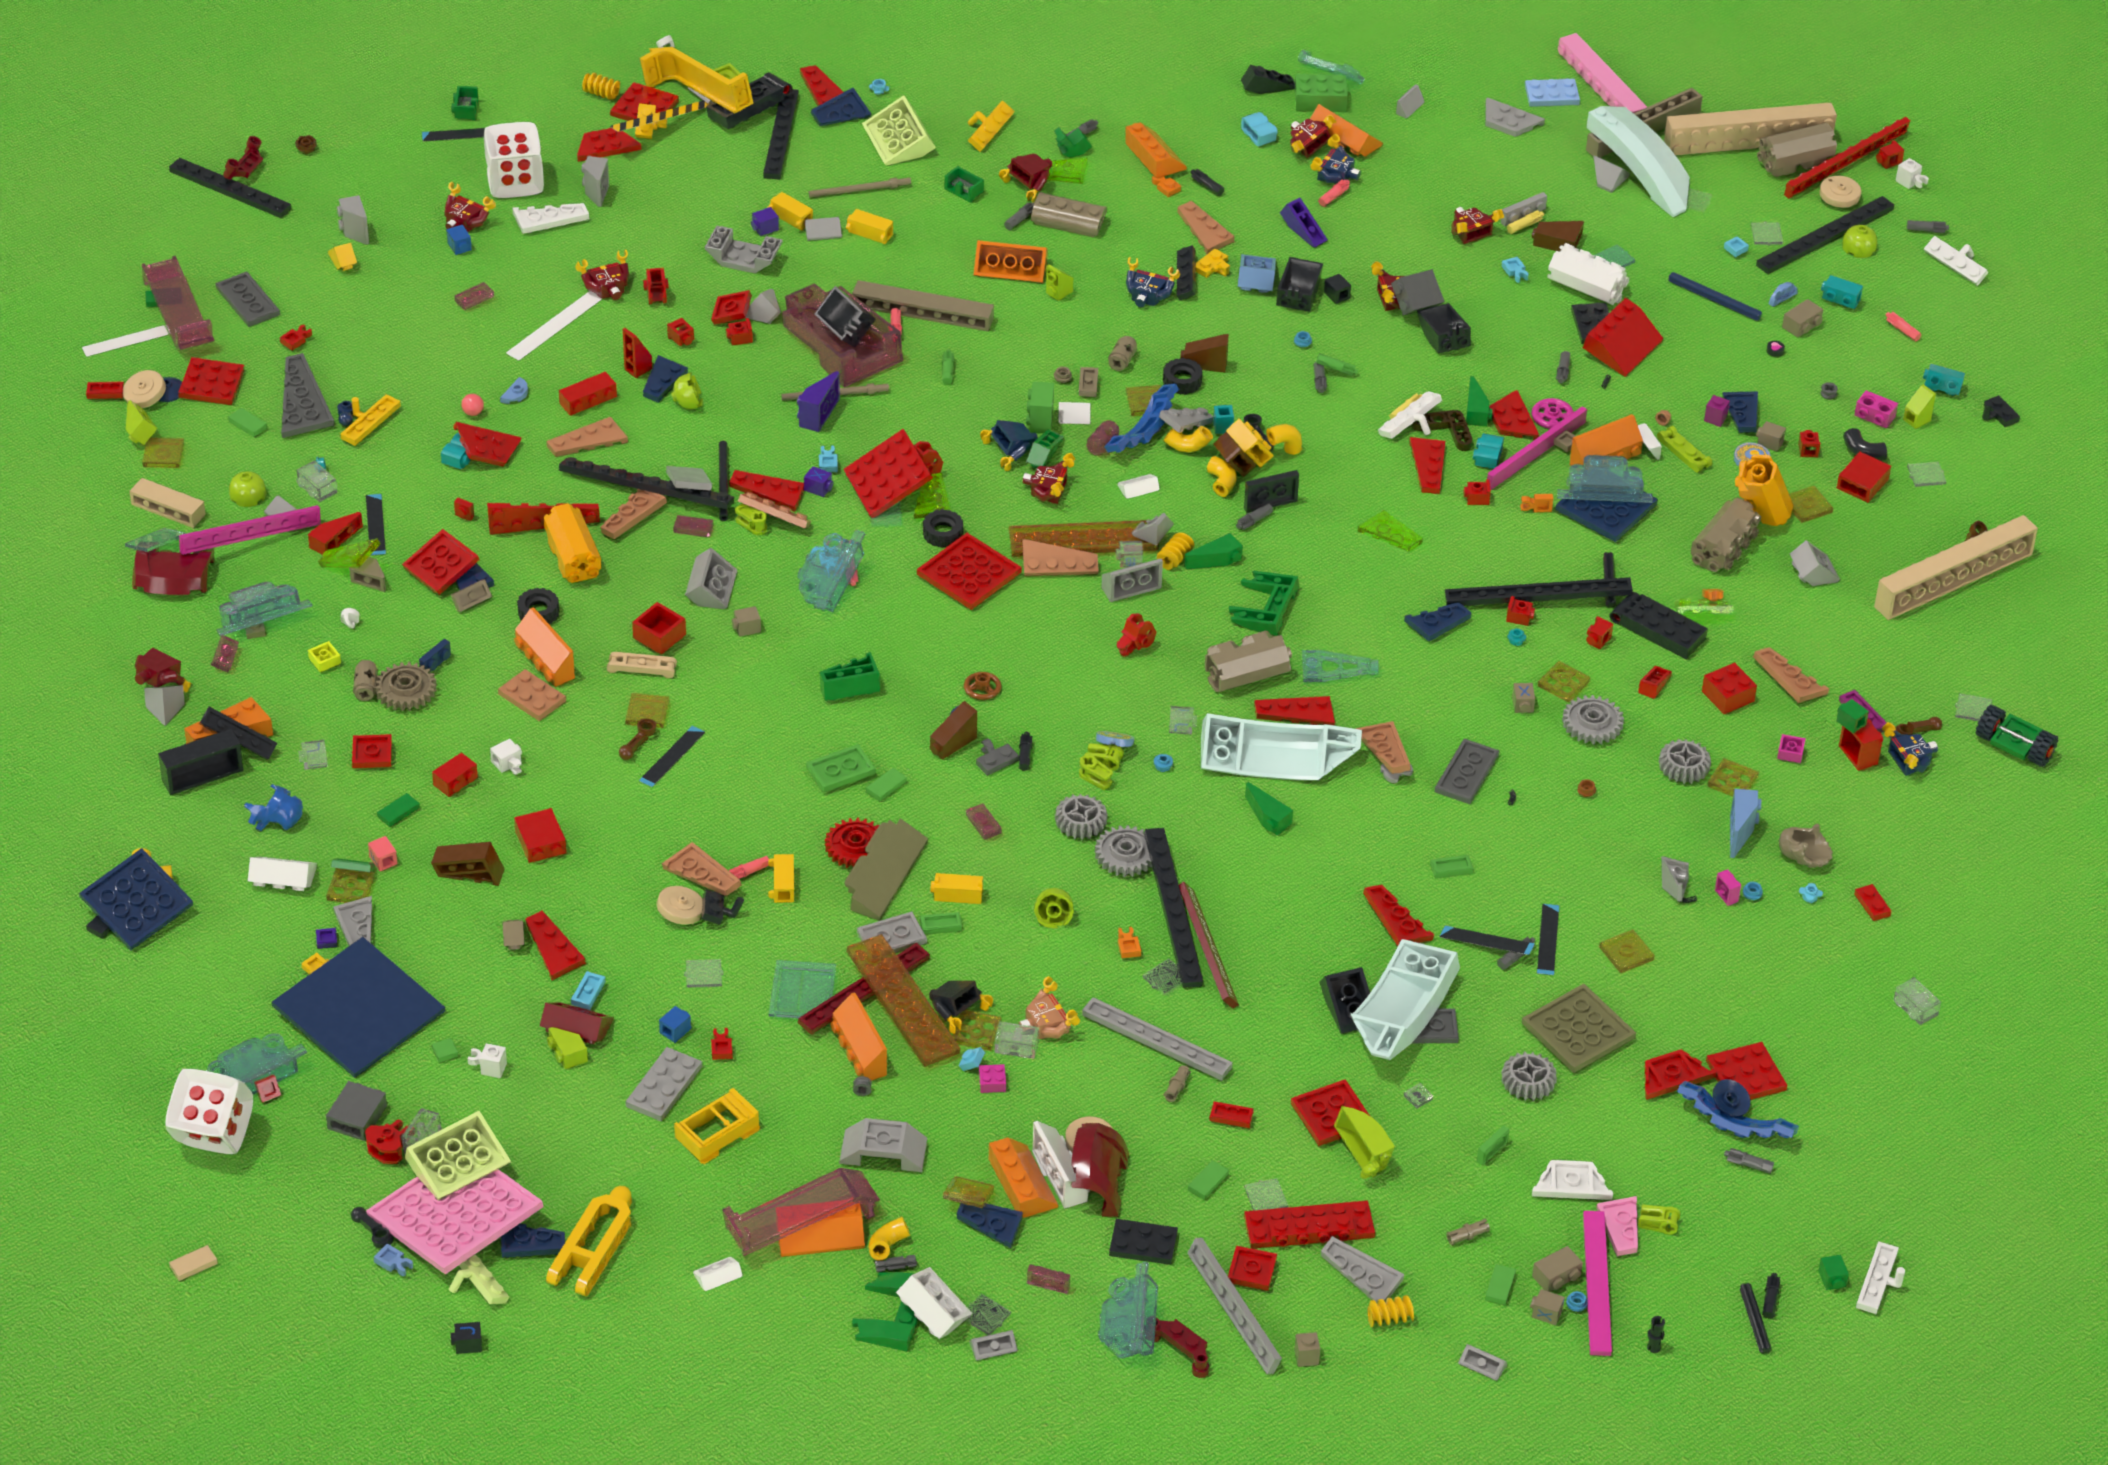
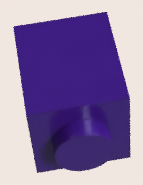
[751,207,779,236]
[804,466,833,497]

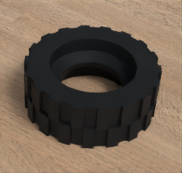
[1163,358,1203,395]
[923,509,963,548]
[517,588,559,625]

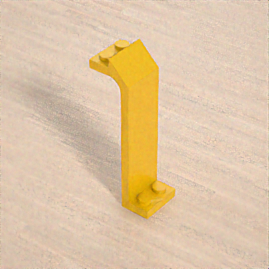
[640,47,753,114]

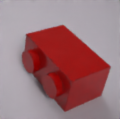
[432,752,478,797]

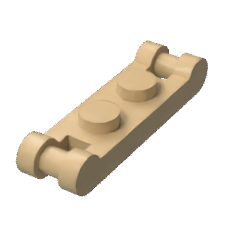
[607,652,677,678]

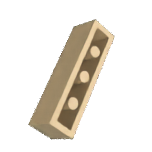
[129,478,206,528]

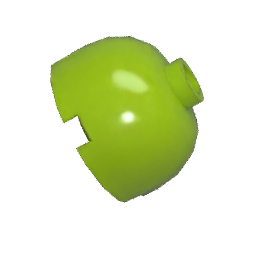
[1842,225,1877,258]
[671,372,703,410]
[229,471,266,507]
[1034,888,1074,929]

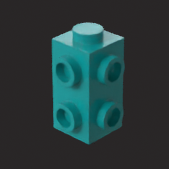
[1821,275,1863,309]
[1922,364,1965,395]

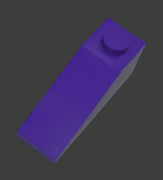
[1280,198,1328,248]

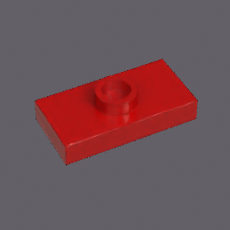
[86,382,124,399]
[1209,1101,1254,1128]

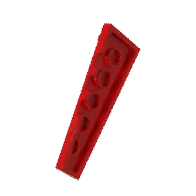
[487,503,600,535]

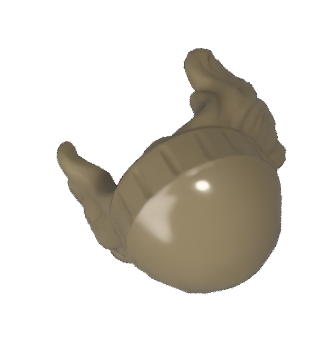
[1779,824,1833,868]

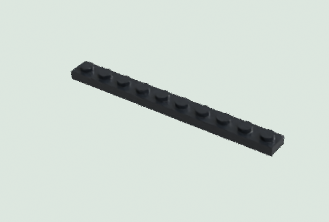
[1756,196,1894,274]
[559,457,734,509]
[1445,577,1633,606]
[1144,828,1203,988]

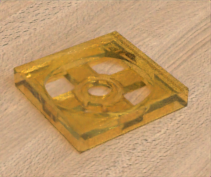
[1537,661,1590,702]
[1707,758,1759,796]
[326,868,375,903]
[952,1009,1002,1051]

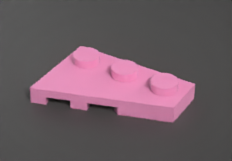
[1596,1196,1638,1256]

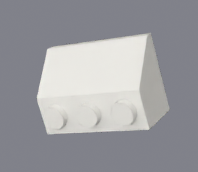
[248,857,317,891]
[896,1267,973,1339]

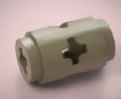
[1108,336,1137,371]
[353,660,378,701]

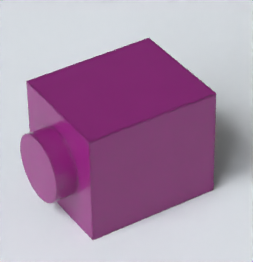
[1704,395,1730,427]

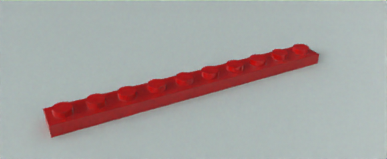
[1784,117,1911,199]

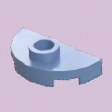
[1769,282,1798,307]
[500,377,528,404]

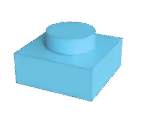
[1724,237,1749,257]
[959,1047,985,1071]

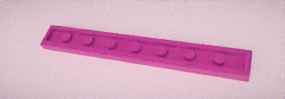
[1487,406,1587,490]
[179,505,321,554]
[1583,1211,1612,1356]

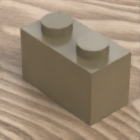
[1782,299,1823,338]
[1532,1246,1583,1292]

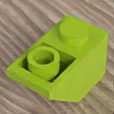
[1046,265,1074,301]
[1903,384,1936,429]
[547,1027,588,1069]

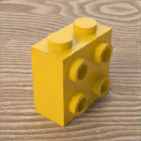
[1226,418,1274,468]

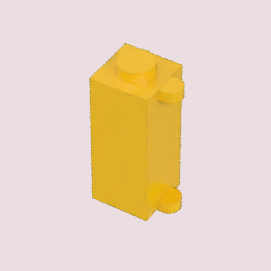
[767,192,813,231]
[846,209,893,244]
[768,854,794,903]
[930,873,983,904]

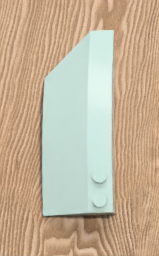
[1586,106,1690,217]
[1201,713,1362,780]
[1350,939,1460,1060]

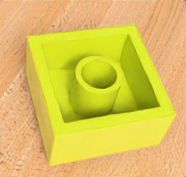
[308,641,341,672]

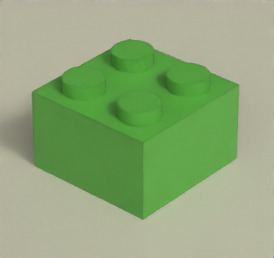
[1026,382,1054,433]

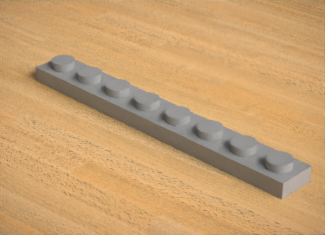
[1082,997,1233,1081]
[1187,1238,1282,1374]

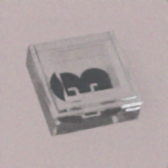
[1404,1083,1433,1109]

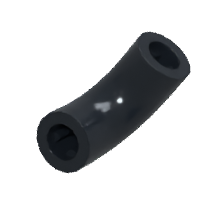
[1843,428,1887,461]

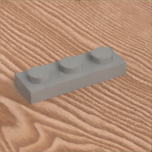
[1501,192,1547,226]

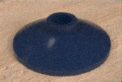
[159,377,182,402]
[1713,1079,1750,1117]

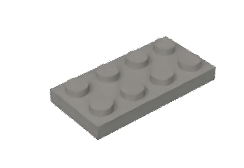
[626,1047,702,1122]

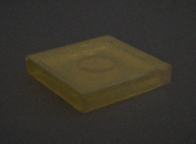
[1126,385,1162,416]
[142,438,184,468]
[1789,486,1833,523]
[625,693,670,728]
[1599,929,1655,973]
[943,1176,994,1208]

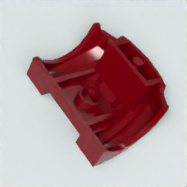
[132,544,214,595]
[1071,1123,1129,1217]

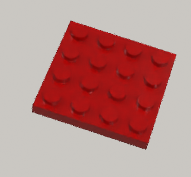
[843,428,933,519]
[917,533,1022,610]

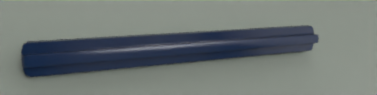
[1668,272,1762,321]

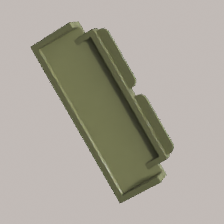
[845,818,928,921]

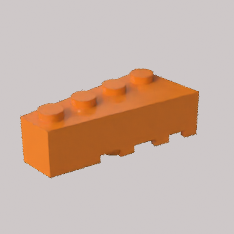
[184,697,273,744]

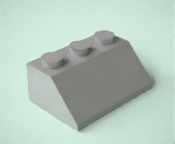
[685,548,737,609]
[1101,559,1163,602]

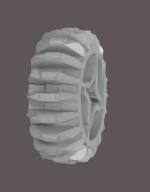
[1659,739,1711,784]
[1055,794,1108,840]
[1501,1051,1557,1101]

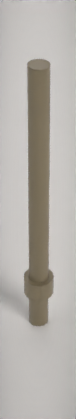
[808,178,911,198]
[781,383,889,401]

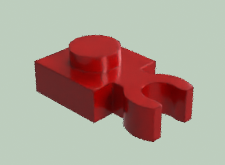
[279,324,312,351]
[711,1028,733,1060]

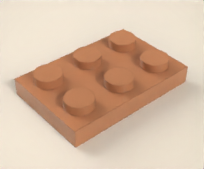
[498,669,566,721]

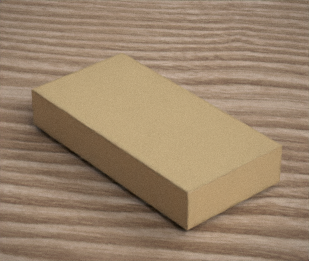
[169,1245,218,1281]

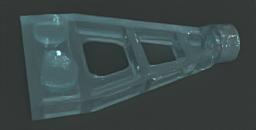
[1298,50,1365,84]
[1302,650,1379,682]

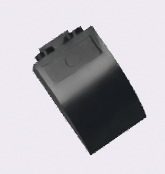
[1276,257,1323,312]
[815,286,876,347]
[1417,303,1471,354]

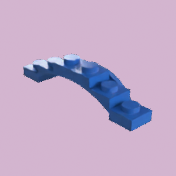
[1104,384,1179,452]
[1677,1081,1799,1138]

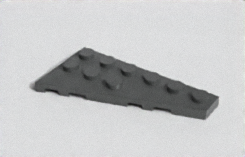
[281,353,334,438]

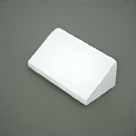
[1638,423,1661,460]
[1117,474,1159,499]
[693,1257,742,1291]

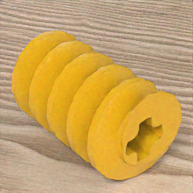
[582,72,620,100]
[1157,533,1195,570]
[1367,1295,1414,1328]

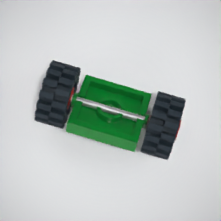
[1975,704,2058,767]

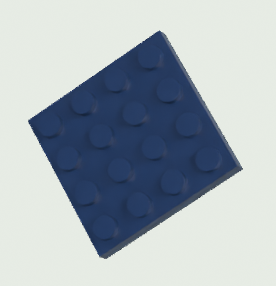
[1555,467,1658,542]
[79,848,193,950]

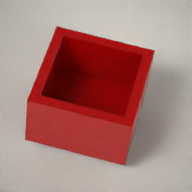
[632,602,686,655]
[1702,662,1757,714]
[1839,719,1883,771]

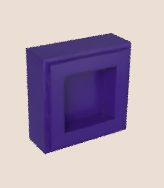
[316,928,337,949]

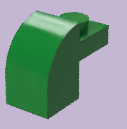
[1054,127,1093,158]

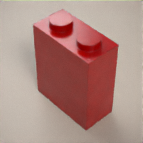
[1836,452,1892,503]
[514,808,566,863]

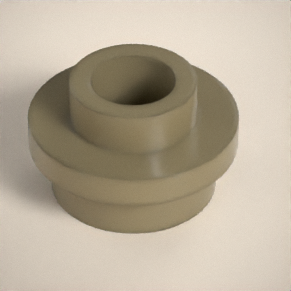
[1054,367,1072,383]

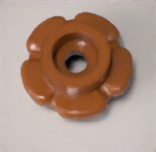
[1577,779,1596,797]

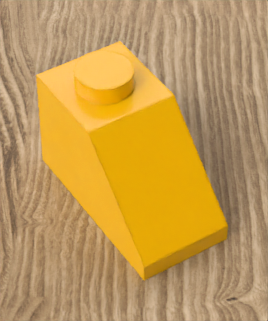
[328,243,357,271]

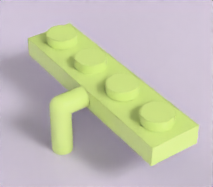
[449,1254,509,1304]

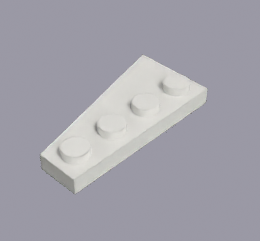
[512,203,589,234]

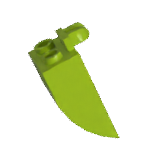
[1334,1106,1395,1179]

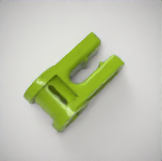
[735,503,767,535]
[1085,743,1124,771]
[1079,755,1113,790]
[1638,1205,1681,1235]

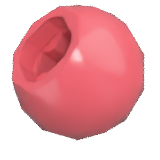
[461,394,484,416]

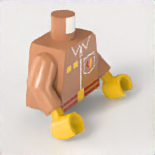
[1018,976,1080,1039]

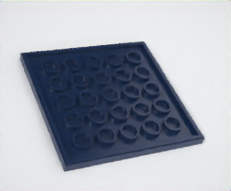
[272,937,445,1078]

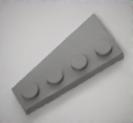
[1321,1236,1404,1303]

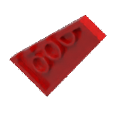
[800,65,843,106]
[1409,437,1446,494]

